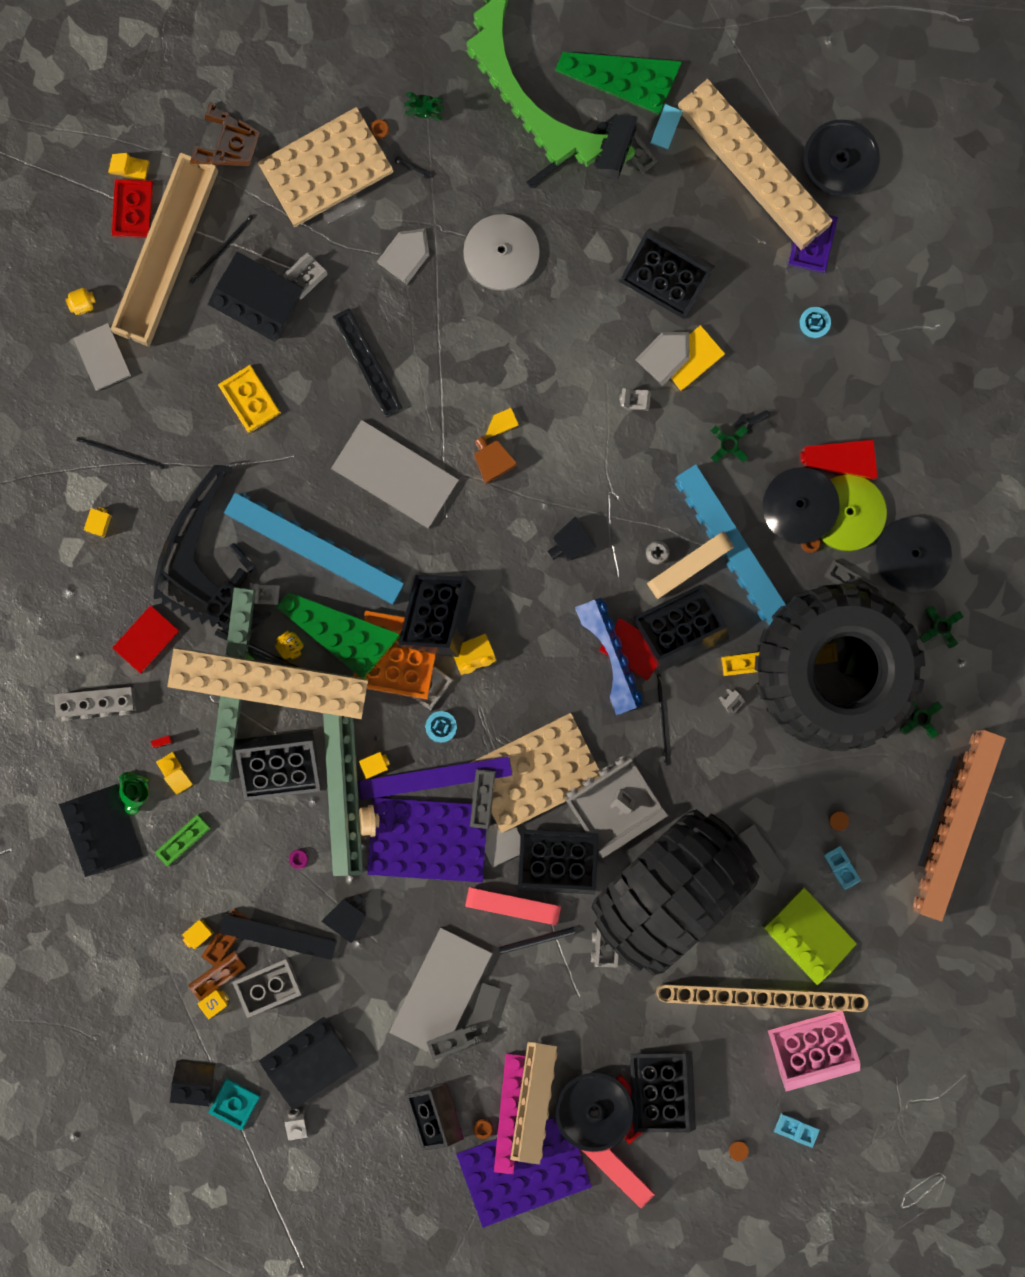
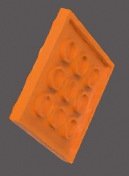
[353,611,435,700]

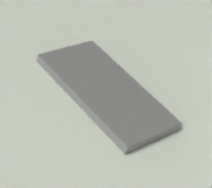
[331,420,459,529]
[389,927,492,1053]

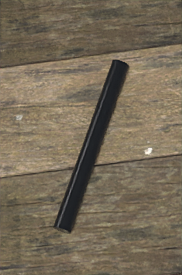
[499,927,575,954]

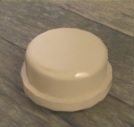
[359,805,379,837]

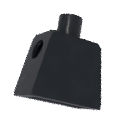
[547,517,595,561]
[321,894,366,943]

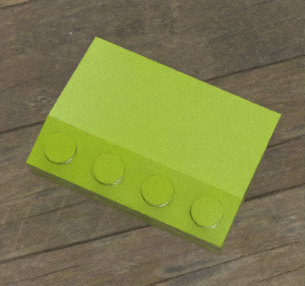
[762,887,857,985]

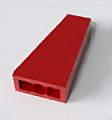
[800,440,878,480]

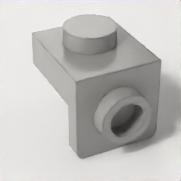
[620,388,651,411]
[250,583,280,605]
[284,1107,308,1141]

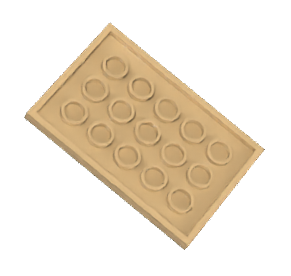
[257,107,394,227]
[470,713,599,833]

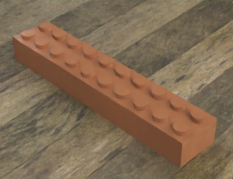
[912,730,1006,922]

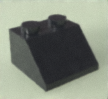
[170,1061,215,1107]

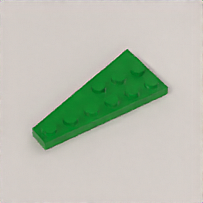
[555,52,682,115]
[277,593,400,678]

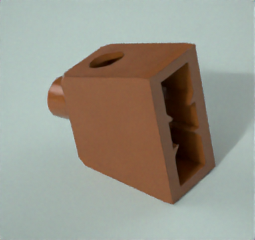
[474,436,517,485]

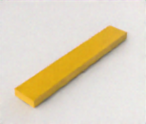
[721,642,838,676]

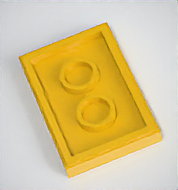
[670,325,725,391]
[218,365,281,433]

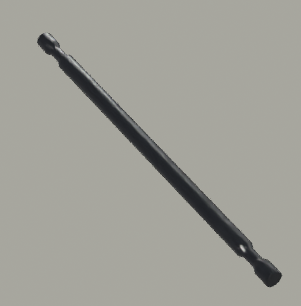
[189,215,253,284]
[76,437,164,469]
[657,674,668,766]

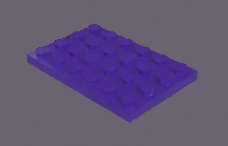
[367,798,486,883]
[456,1116,592,1228]

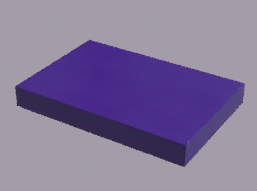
[788,215,838,273]

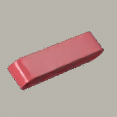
[465,887,561,925]
[582,1149,655,1209]

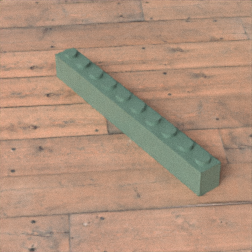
[210,587,256,782]
[323,713,363,876]

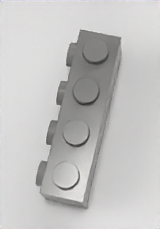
[54,687,136,721]

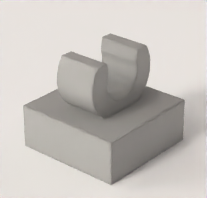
[719,689,745,715]
[610,788,635,815]

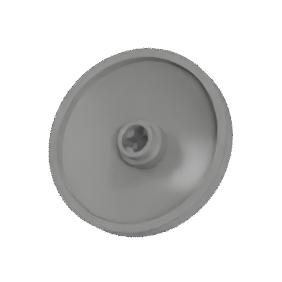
[464,214,539,291]

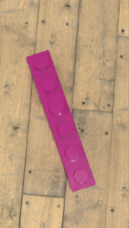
[494,1054,525,1174]

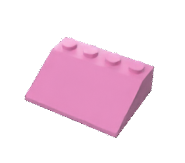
[768,1011,860,1091]

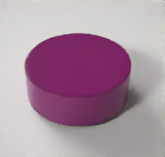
[289,849,309,869]

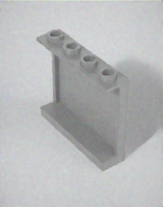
[564,756,668,858]

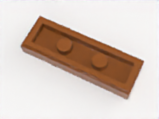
[201,908,250,966]
[188,951,247,1001]

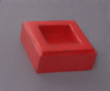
[150,735,173,748]

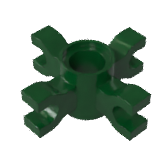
[404,92,444,121]
[711,425,749,463]
[919,605,964,649]
[899,700,943,739]

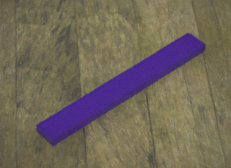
[358,756,513,800]

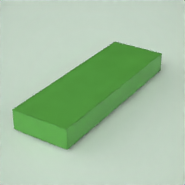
[154,814,211,867]

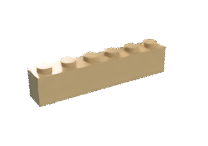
[510,1042,557,1164]

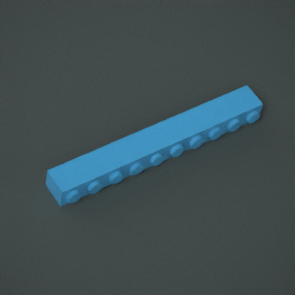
[675,464,786,629]
[224,492,404,605]

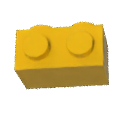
[454,634,497,675]

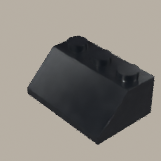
[594,115,638,181]
[405,1083,464,1151]

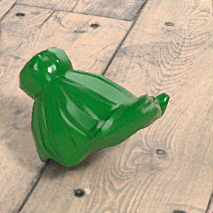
[119,772,149,815]

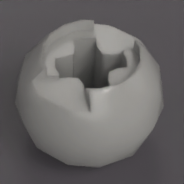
[646,541,670,565]

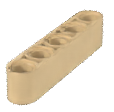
[647,531,734,599]

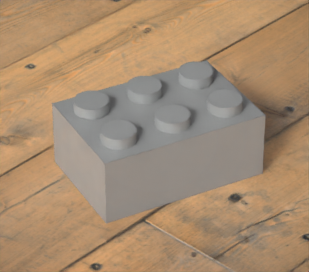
[232,957,303,1018]

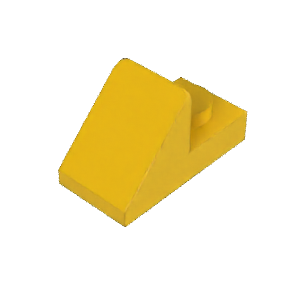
[108,153,150,181]
[156,752,193,795]

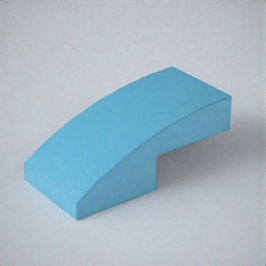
[650,104,683,150]
[824,846,861,891]
[774,1113,820,1148]

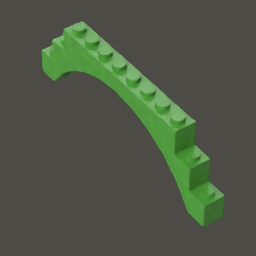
[466,0,635,167]

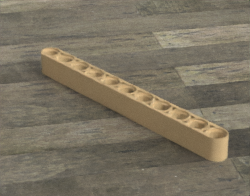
[656,983,869,1012]

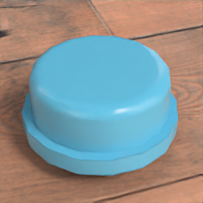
[799,307,831,338]
[425,711,457,743]

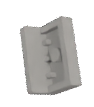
[283,252,328,300]
[591,927,618,968]

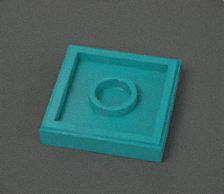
[208,1078,261,1131]

